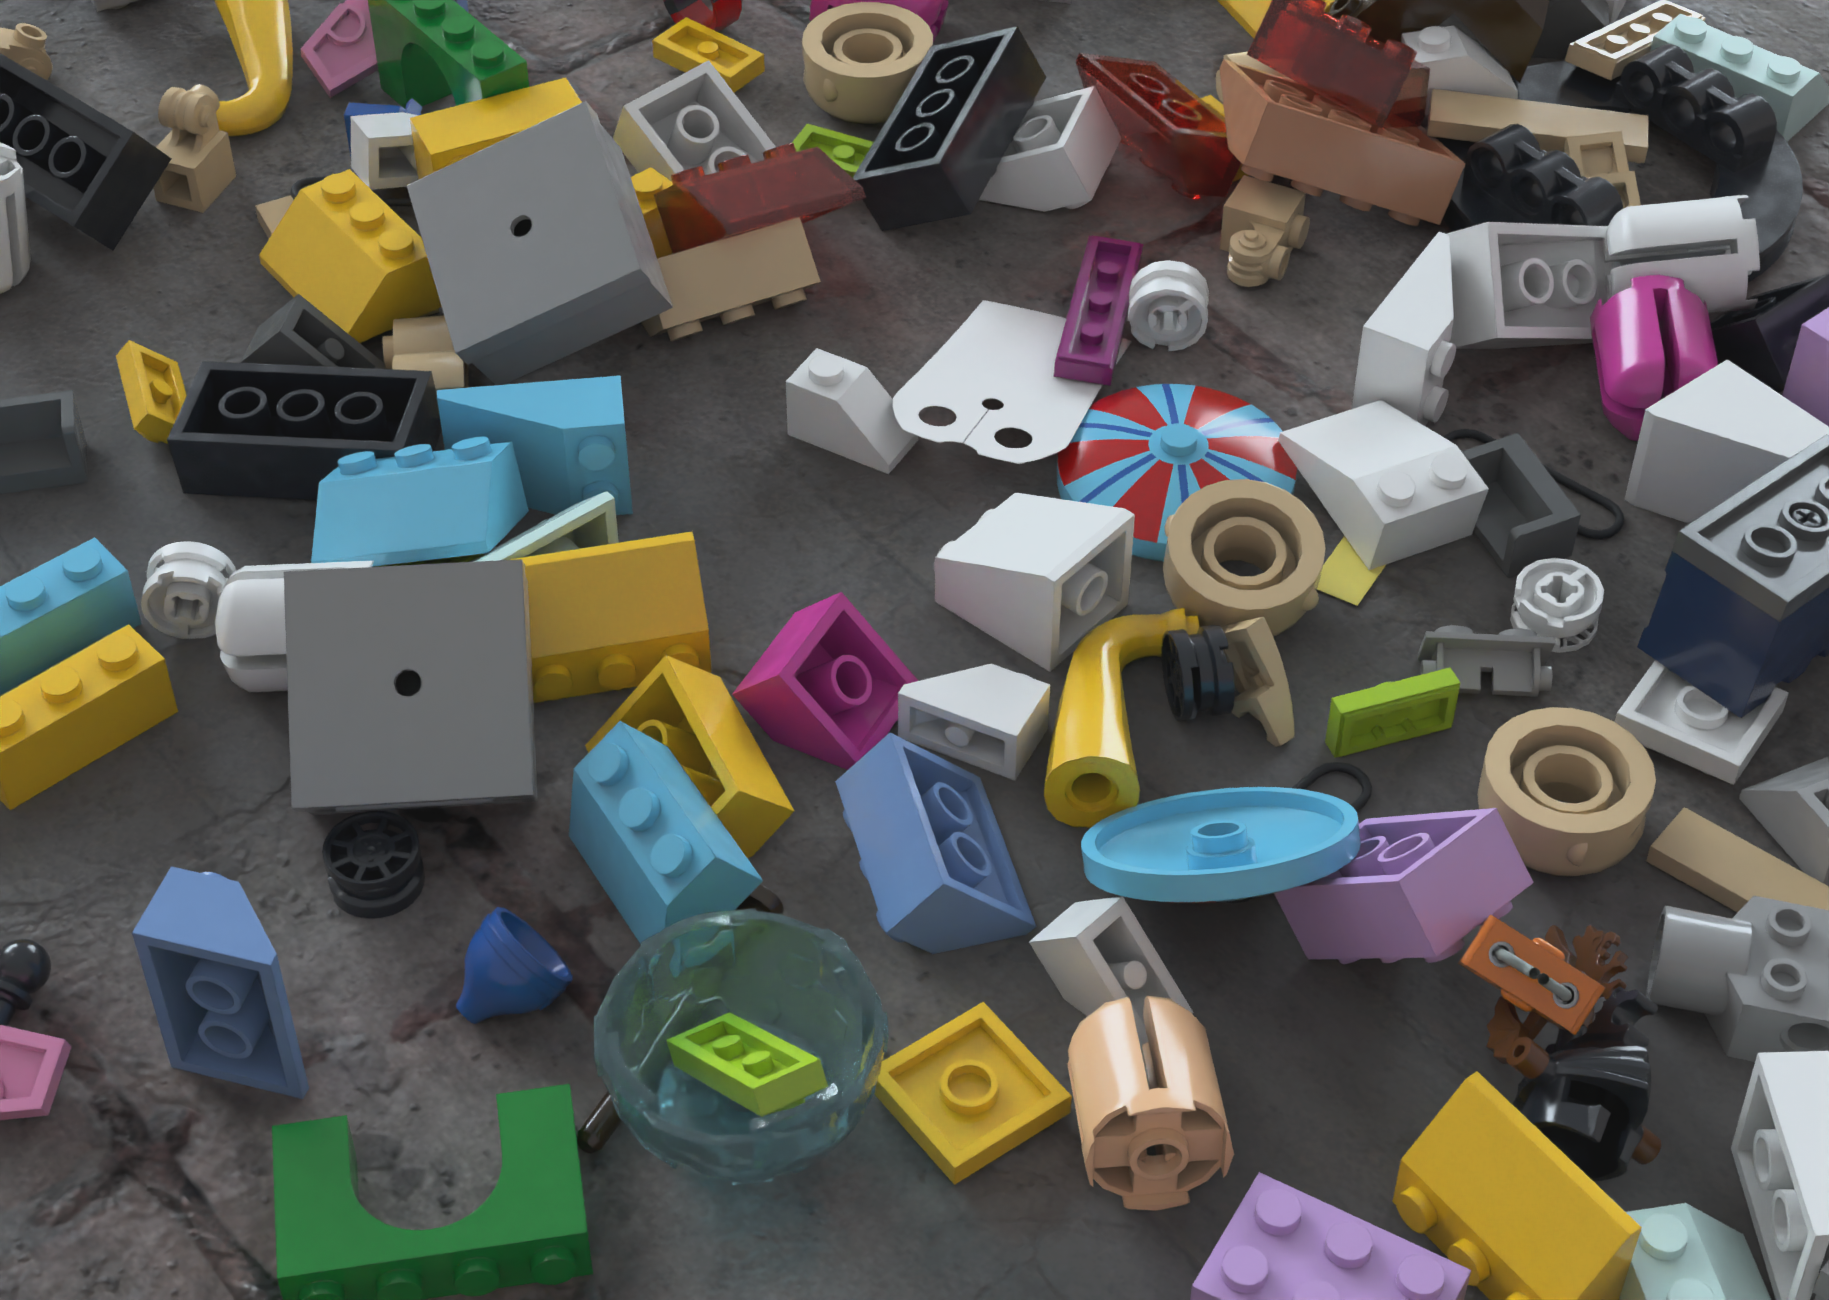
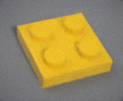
[868,1002,1072,1185]

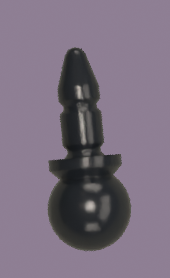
[0,939,51,1026]

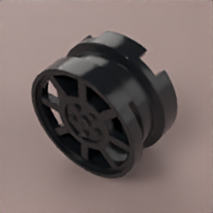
[1161,625,1235,721]
[322,811,425,919]

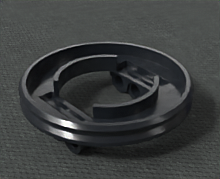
[1436,44,1803,283]

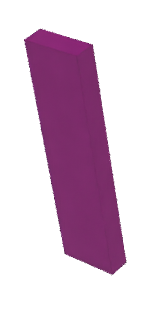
[1053,235,1144,386]

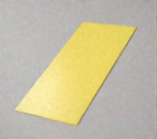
[1317,536,1387,606]

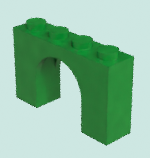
[368,0,529,109]
[272,1084,593,1300]

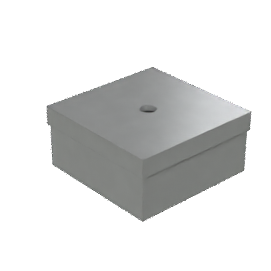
[406,101,673,385]
[284,559,538,815]

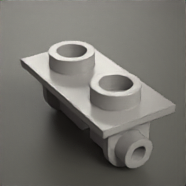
[1418,625,1556,697]

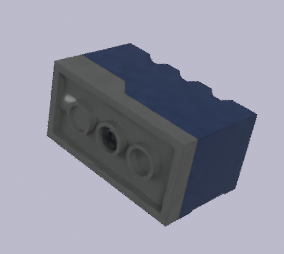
[1637,434,1829,718]

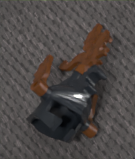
[1486,925,1661,1182]

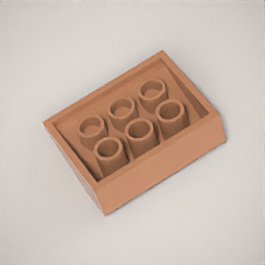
[1219,59,1465,226]

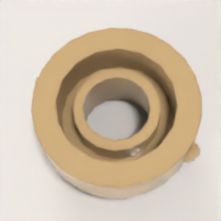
[802,2,933,124]
[1163,479,1326,637]
[1477,707,1656,876]

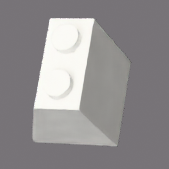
[1625,360,1829,524]
[934,493,1135,672]

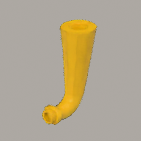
[214,0,293,136]
[1044,608,1199,828]

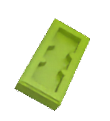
[1325,667,1461,758]

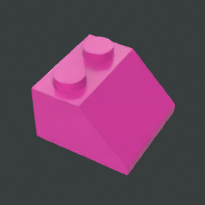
[732,592,918,770]

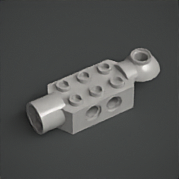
[1646,896,1829,1062]

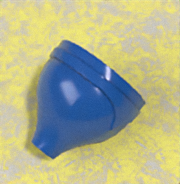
[456,907,573,1024]

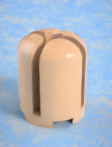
[1067,996,1234,1211]

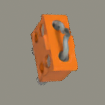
[1458,915,1605,1035]

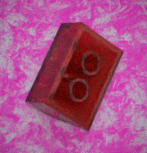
[1247,0,1430,129]
[1075,53,1241,200]
[654,143,866,254]

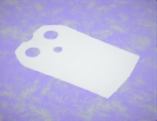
[892,300,1132,464]

